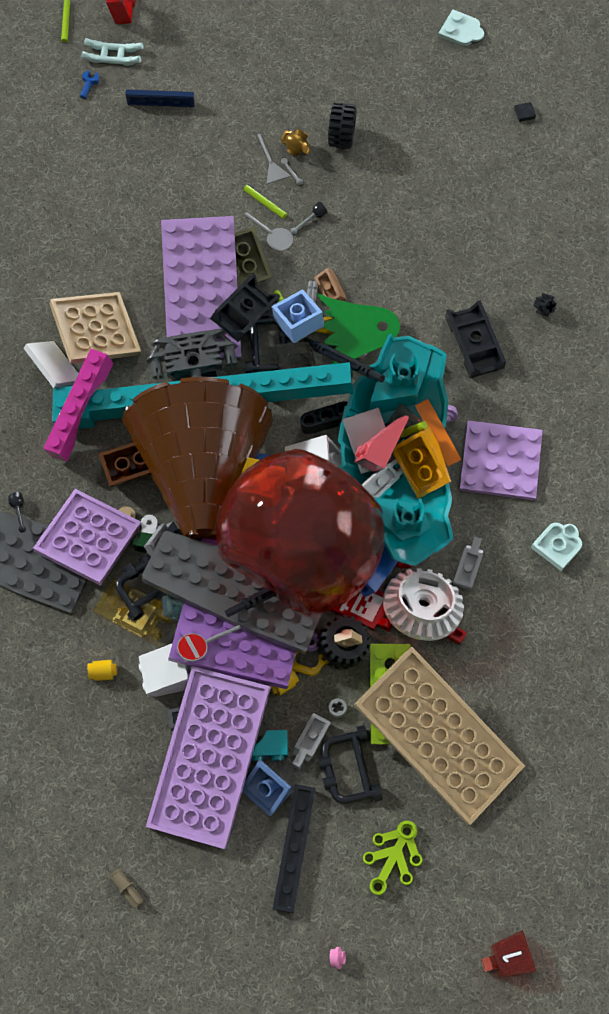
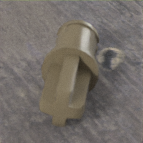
[110,868,144,909]

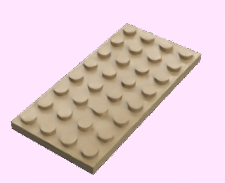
[354,647,525,825]

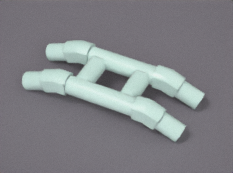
[81,38,144,66]

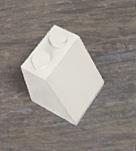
[284,435,342,488]
[139,644,192,697]

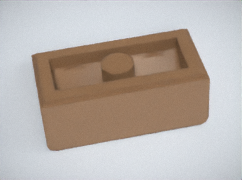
[314,268,347,301]

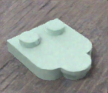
[438,10,484,46]
[531,523,582,571]

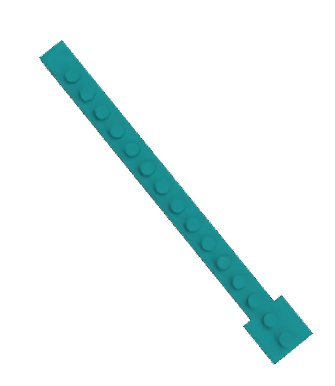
[52,362,354,429]

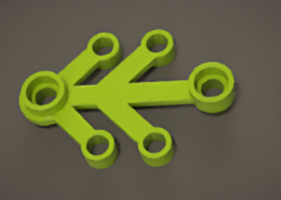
[363,821,422,896]

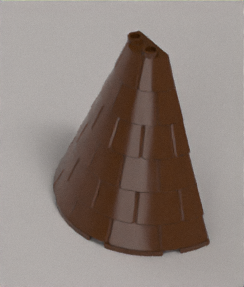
[122,377,273,540]

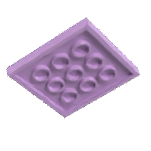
[459,421,543,500]
[33,489,141,586]

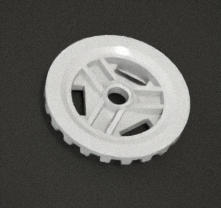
[383,568,464,641]

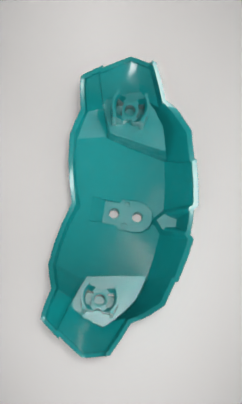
[338,334,453,566]

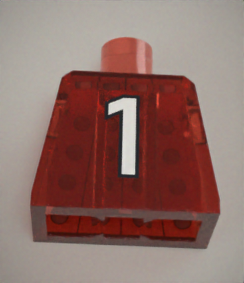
[481,930,536,978]

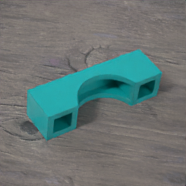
[251,730,288,762]

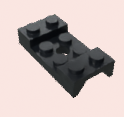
[210,273,281,342]
[445,300,506,378]

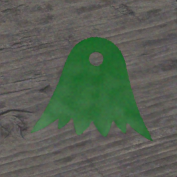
[317,293,400,364]

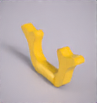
[292,652,329,676]

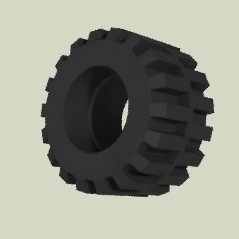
[328,102,357,149]
[316,615,371,669]

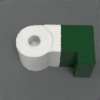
[133,515,158,553]

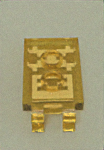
[93,578,173,641]

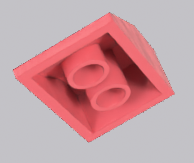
[355,415,409,472]

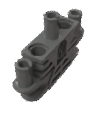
[146,329,238,379]

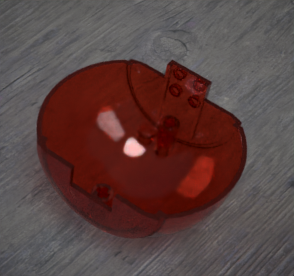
[216,449,385,616]

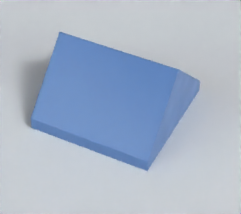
[242,760,292,817]

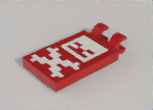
[324,571,392,632]

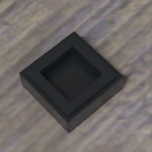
[514,102,536,122]

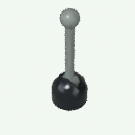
[291,202,328,235]

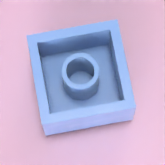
[272,289,324,343]

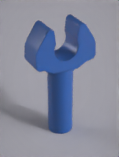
[80,70,99,99]

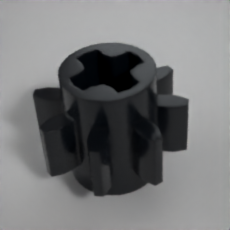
[533,293,557,317]

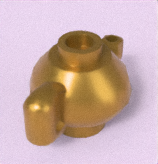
[281,128,310,156]

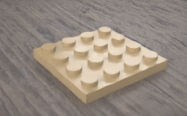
[49,292,141,364]

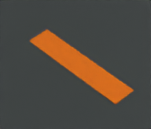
[415,399,461,467]

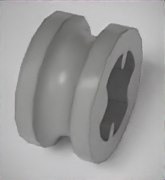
[329,698,347,718]

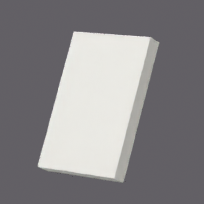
[24,341,79,388]

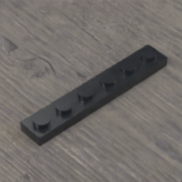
[273,784,316,914]

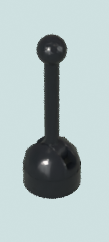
[8,492,26,533]

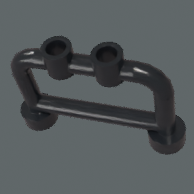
[245,316,292,374]
[116,554,165,622]
[318,725,383,804]

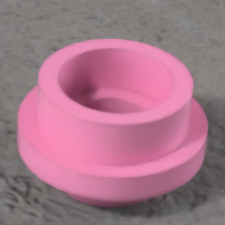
[330,947,346,969]

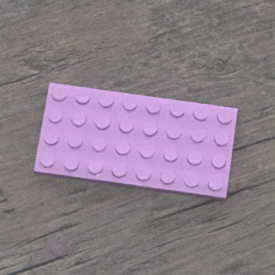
[161,216,241,359]
[146,666,271,849]

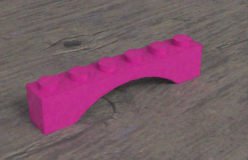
[43,349,113,462]

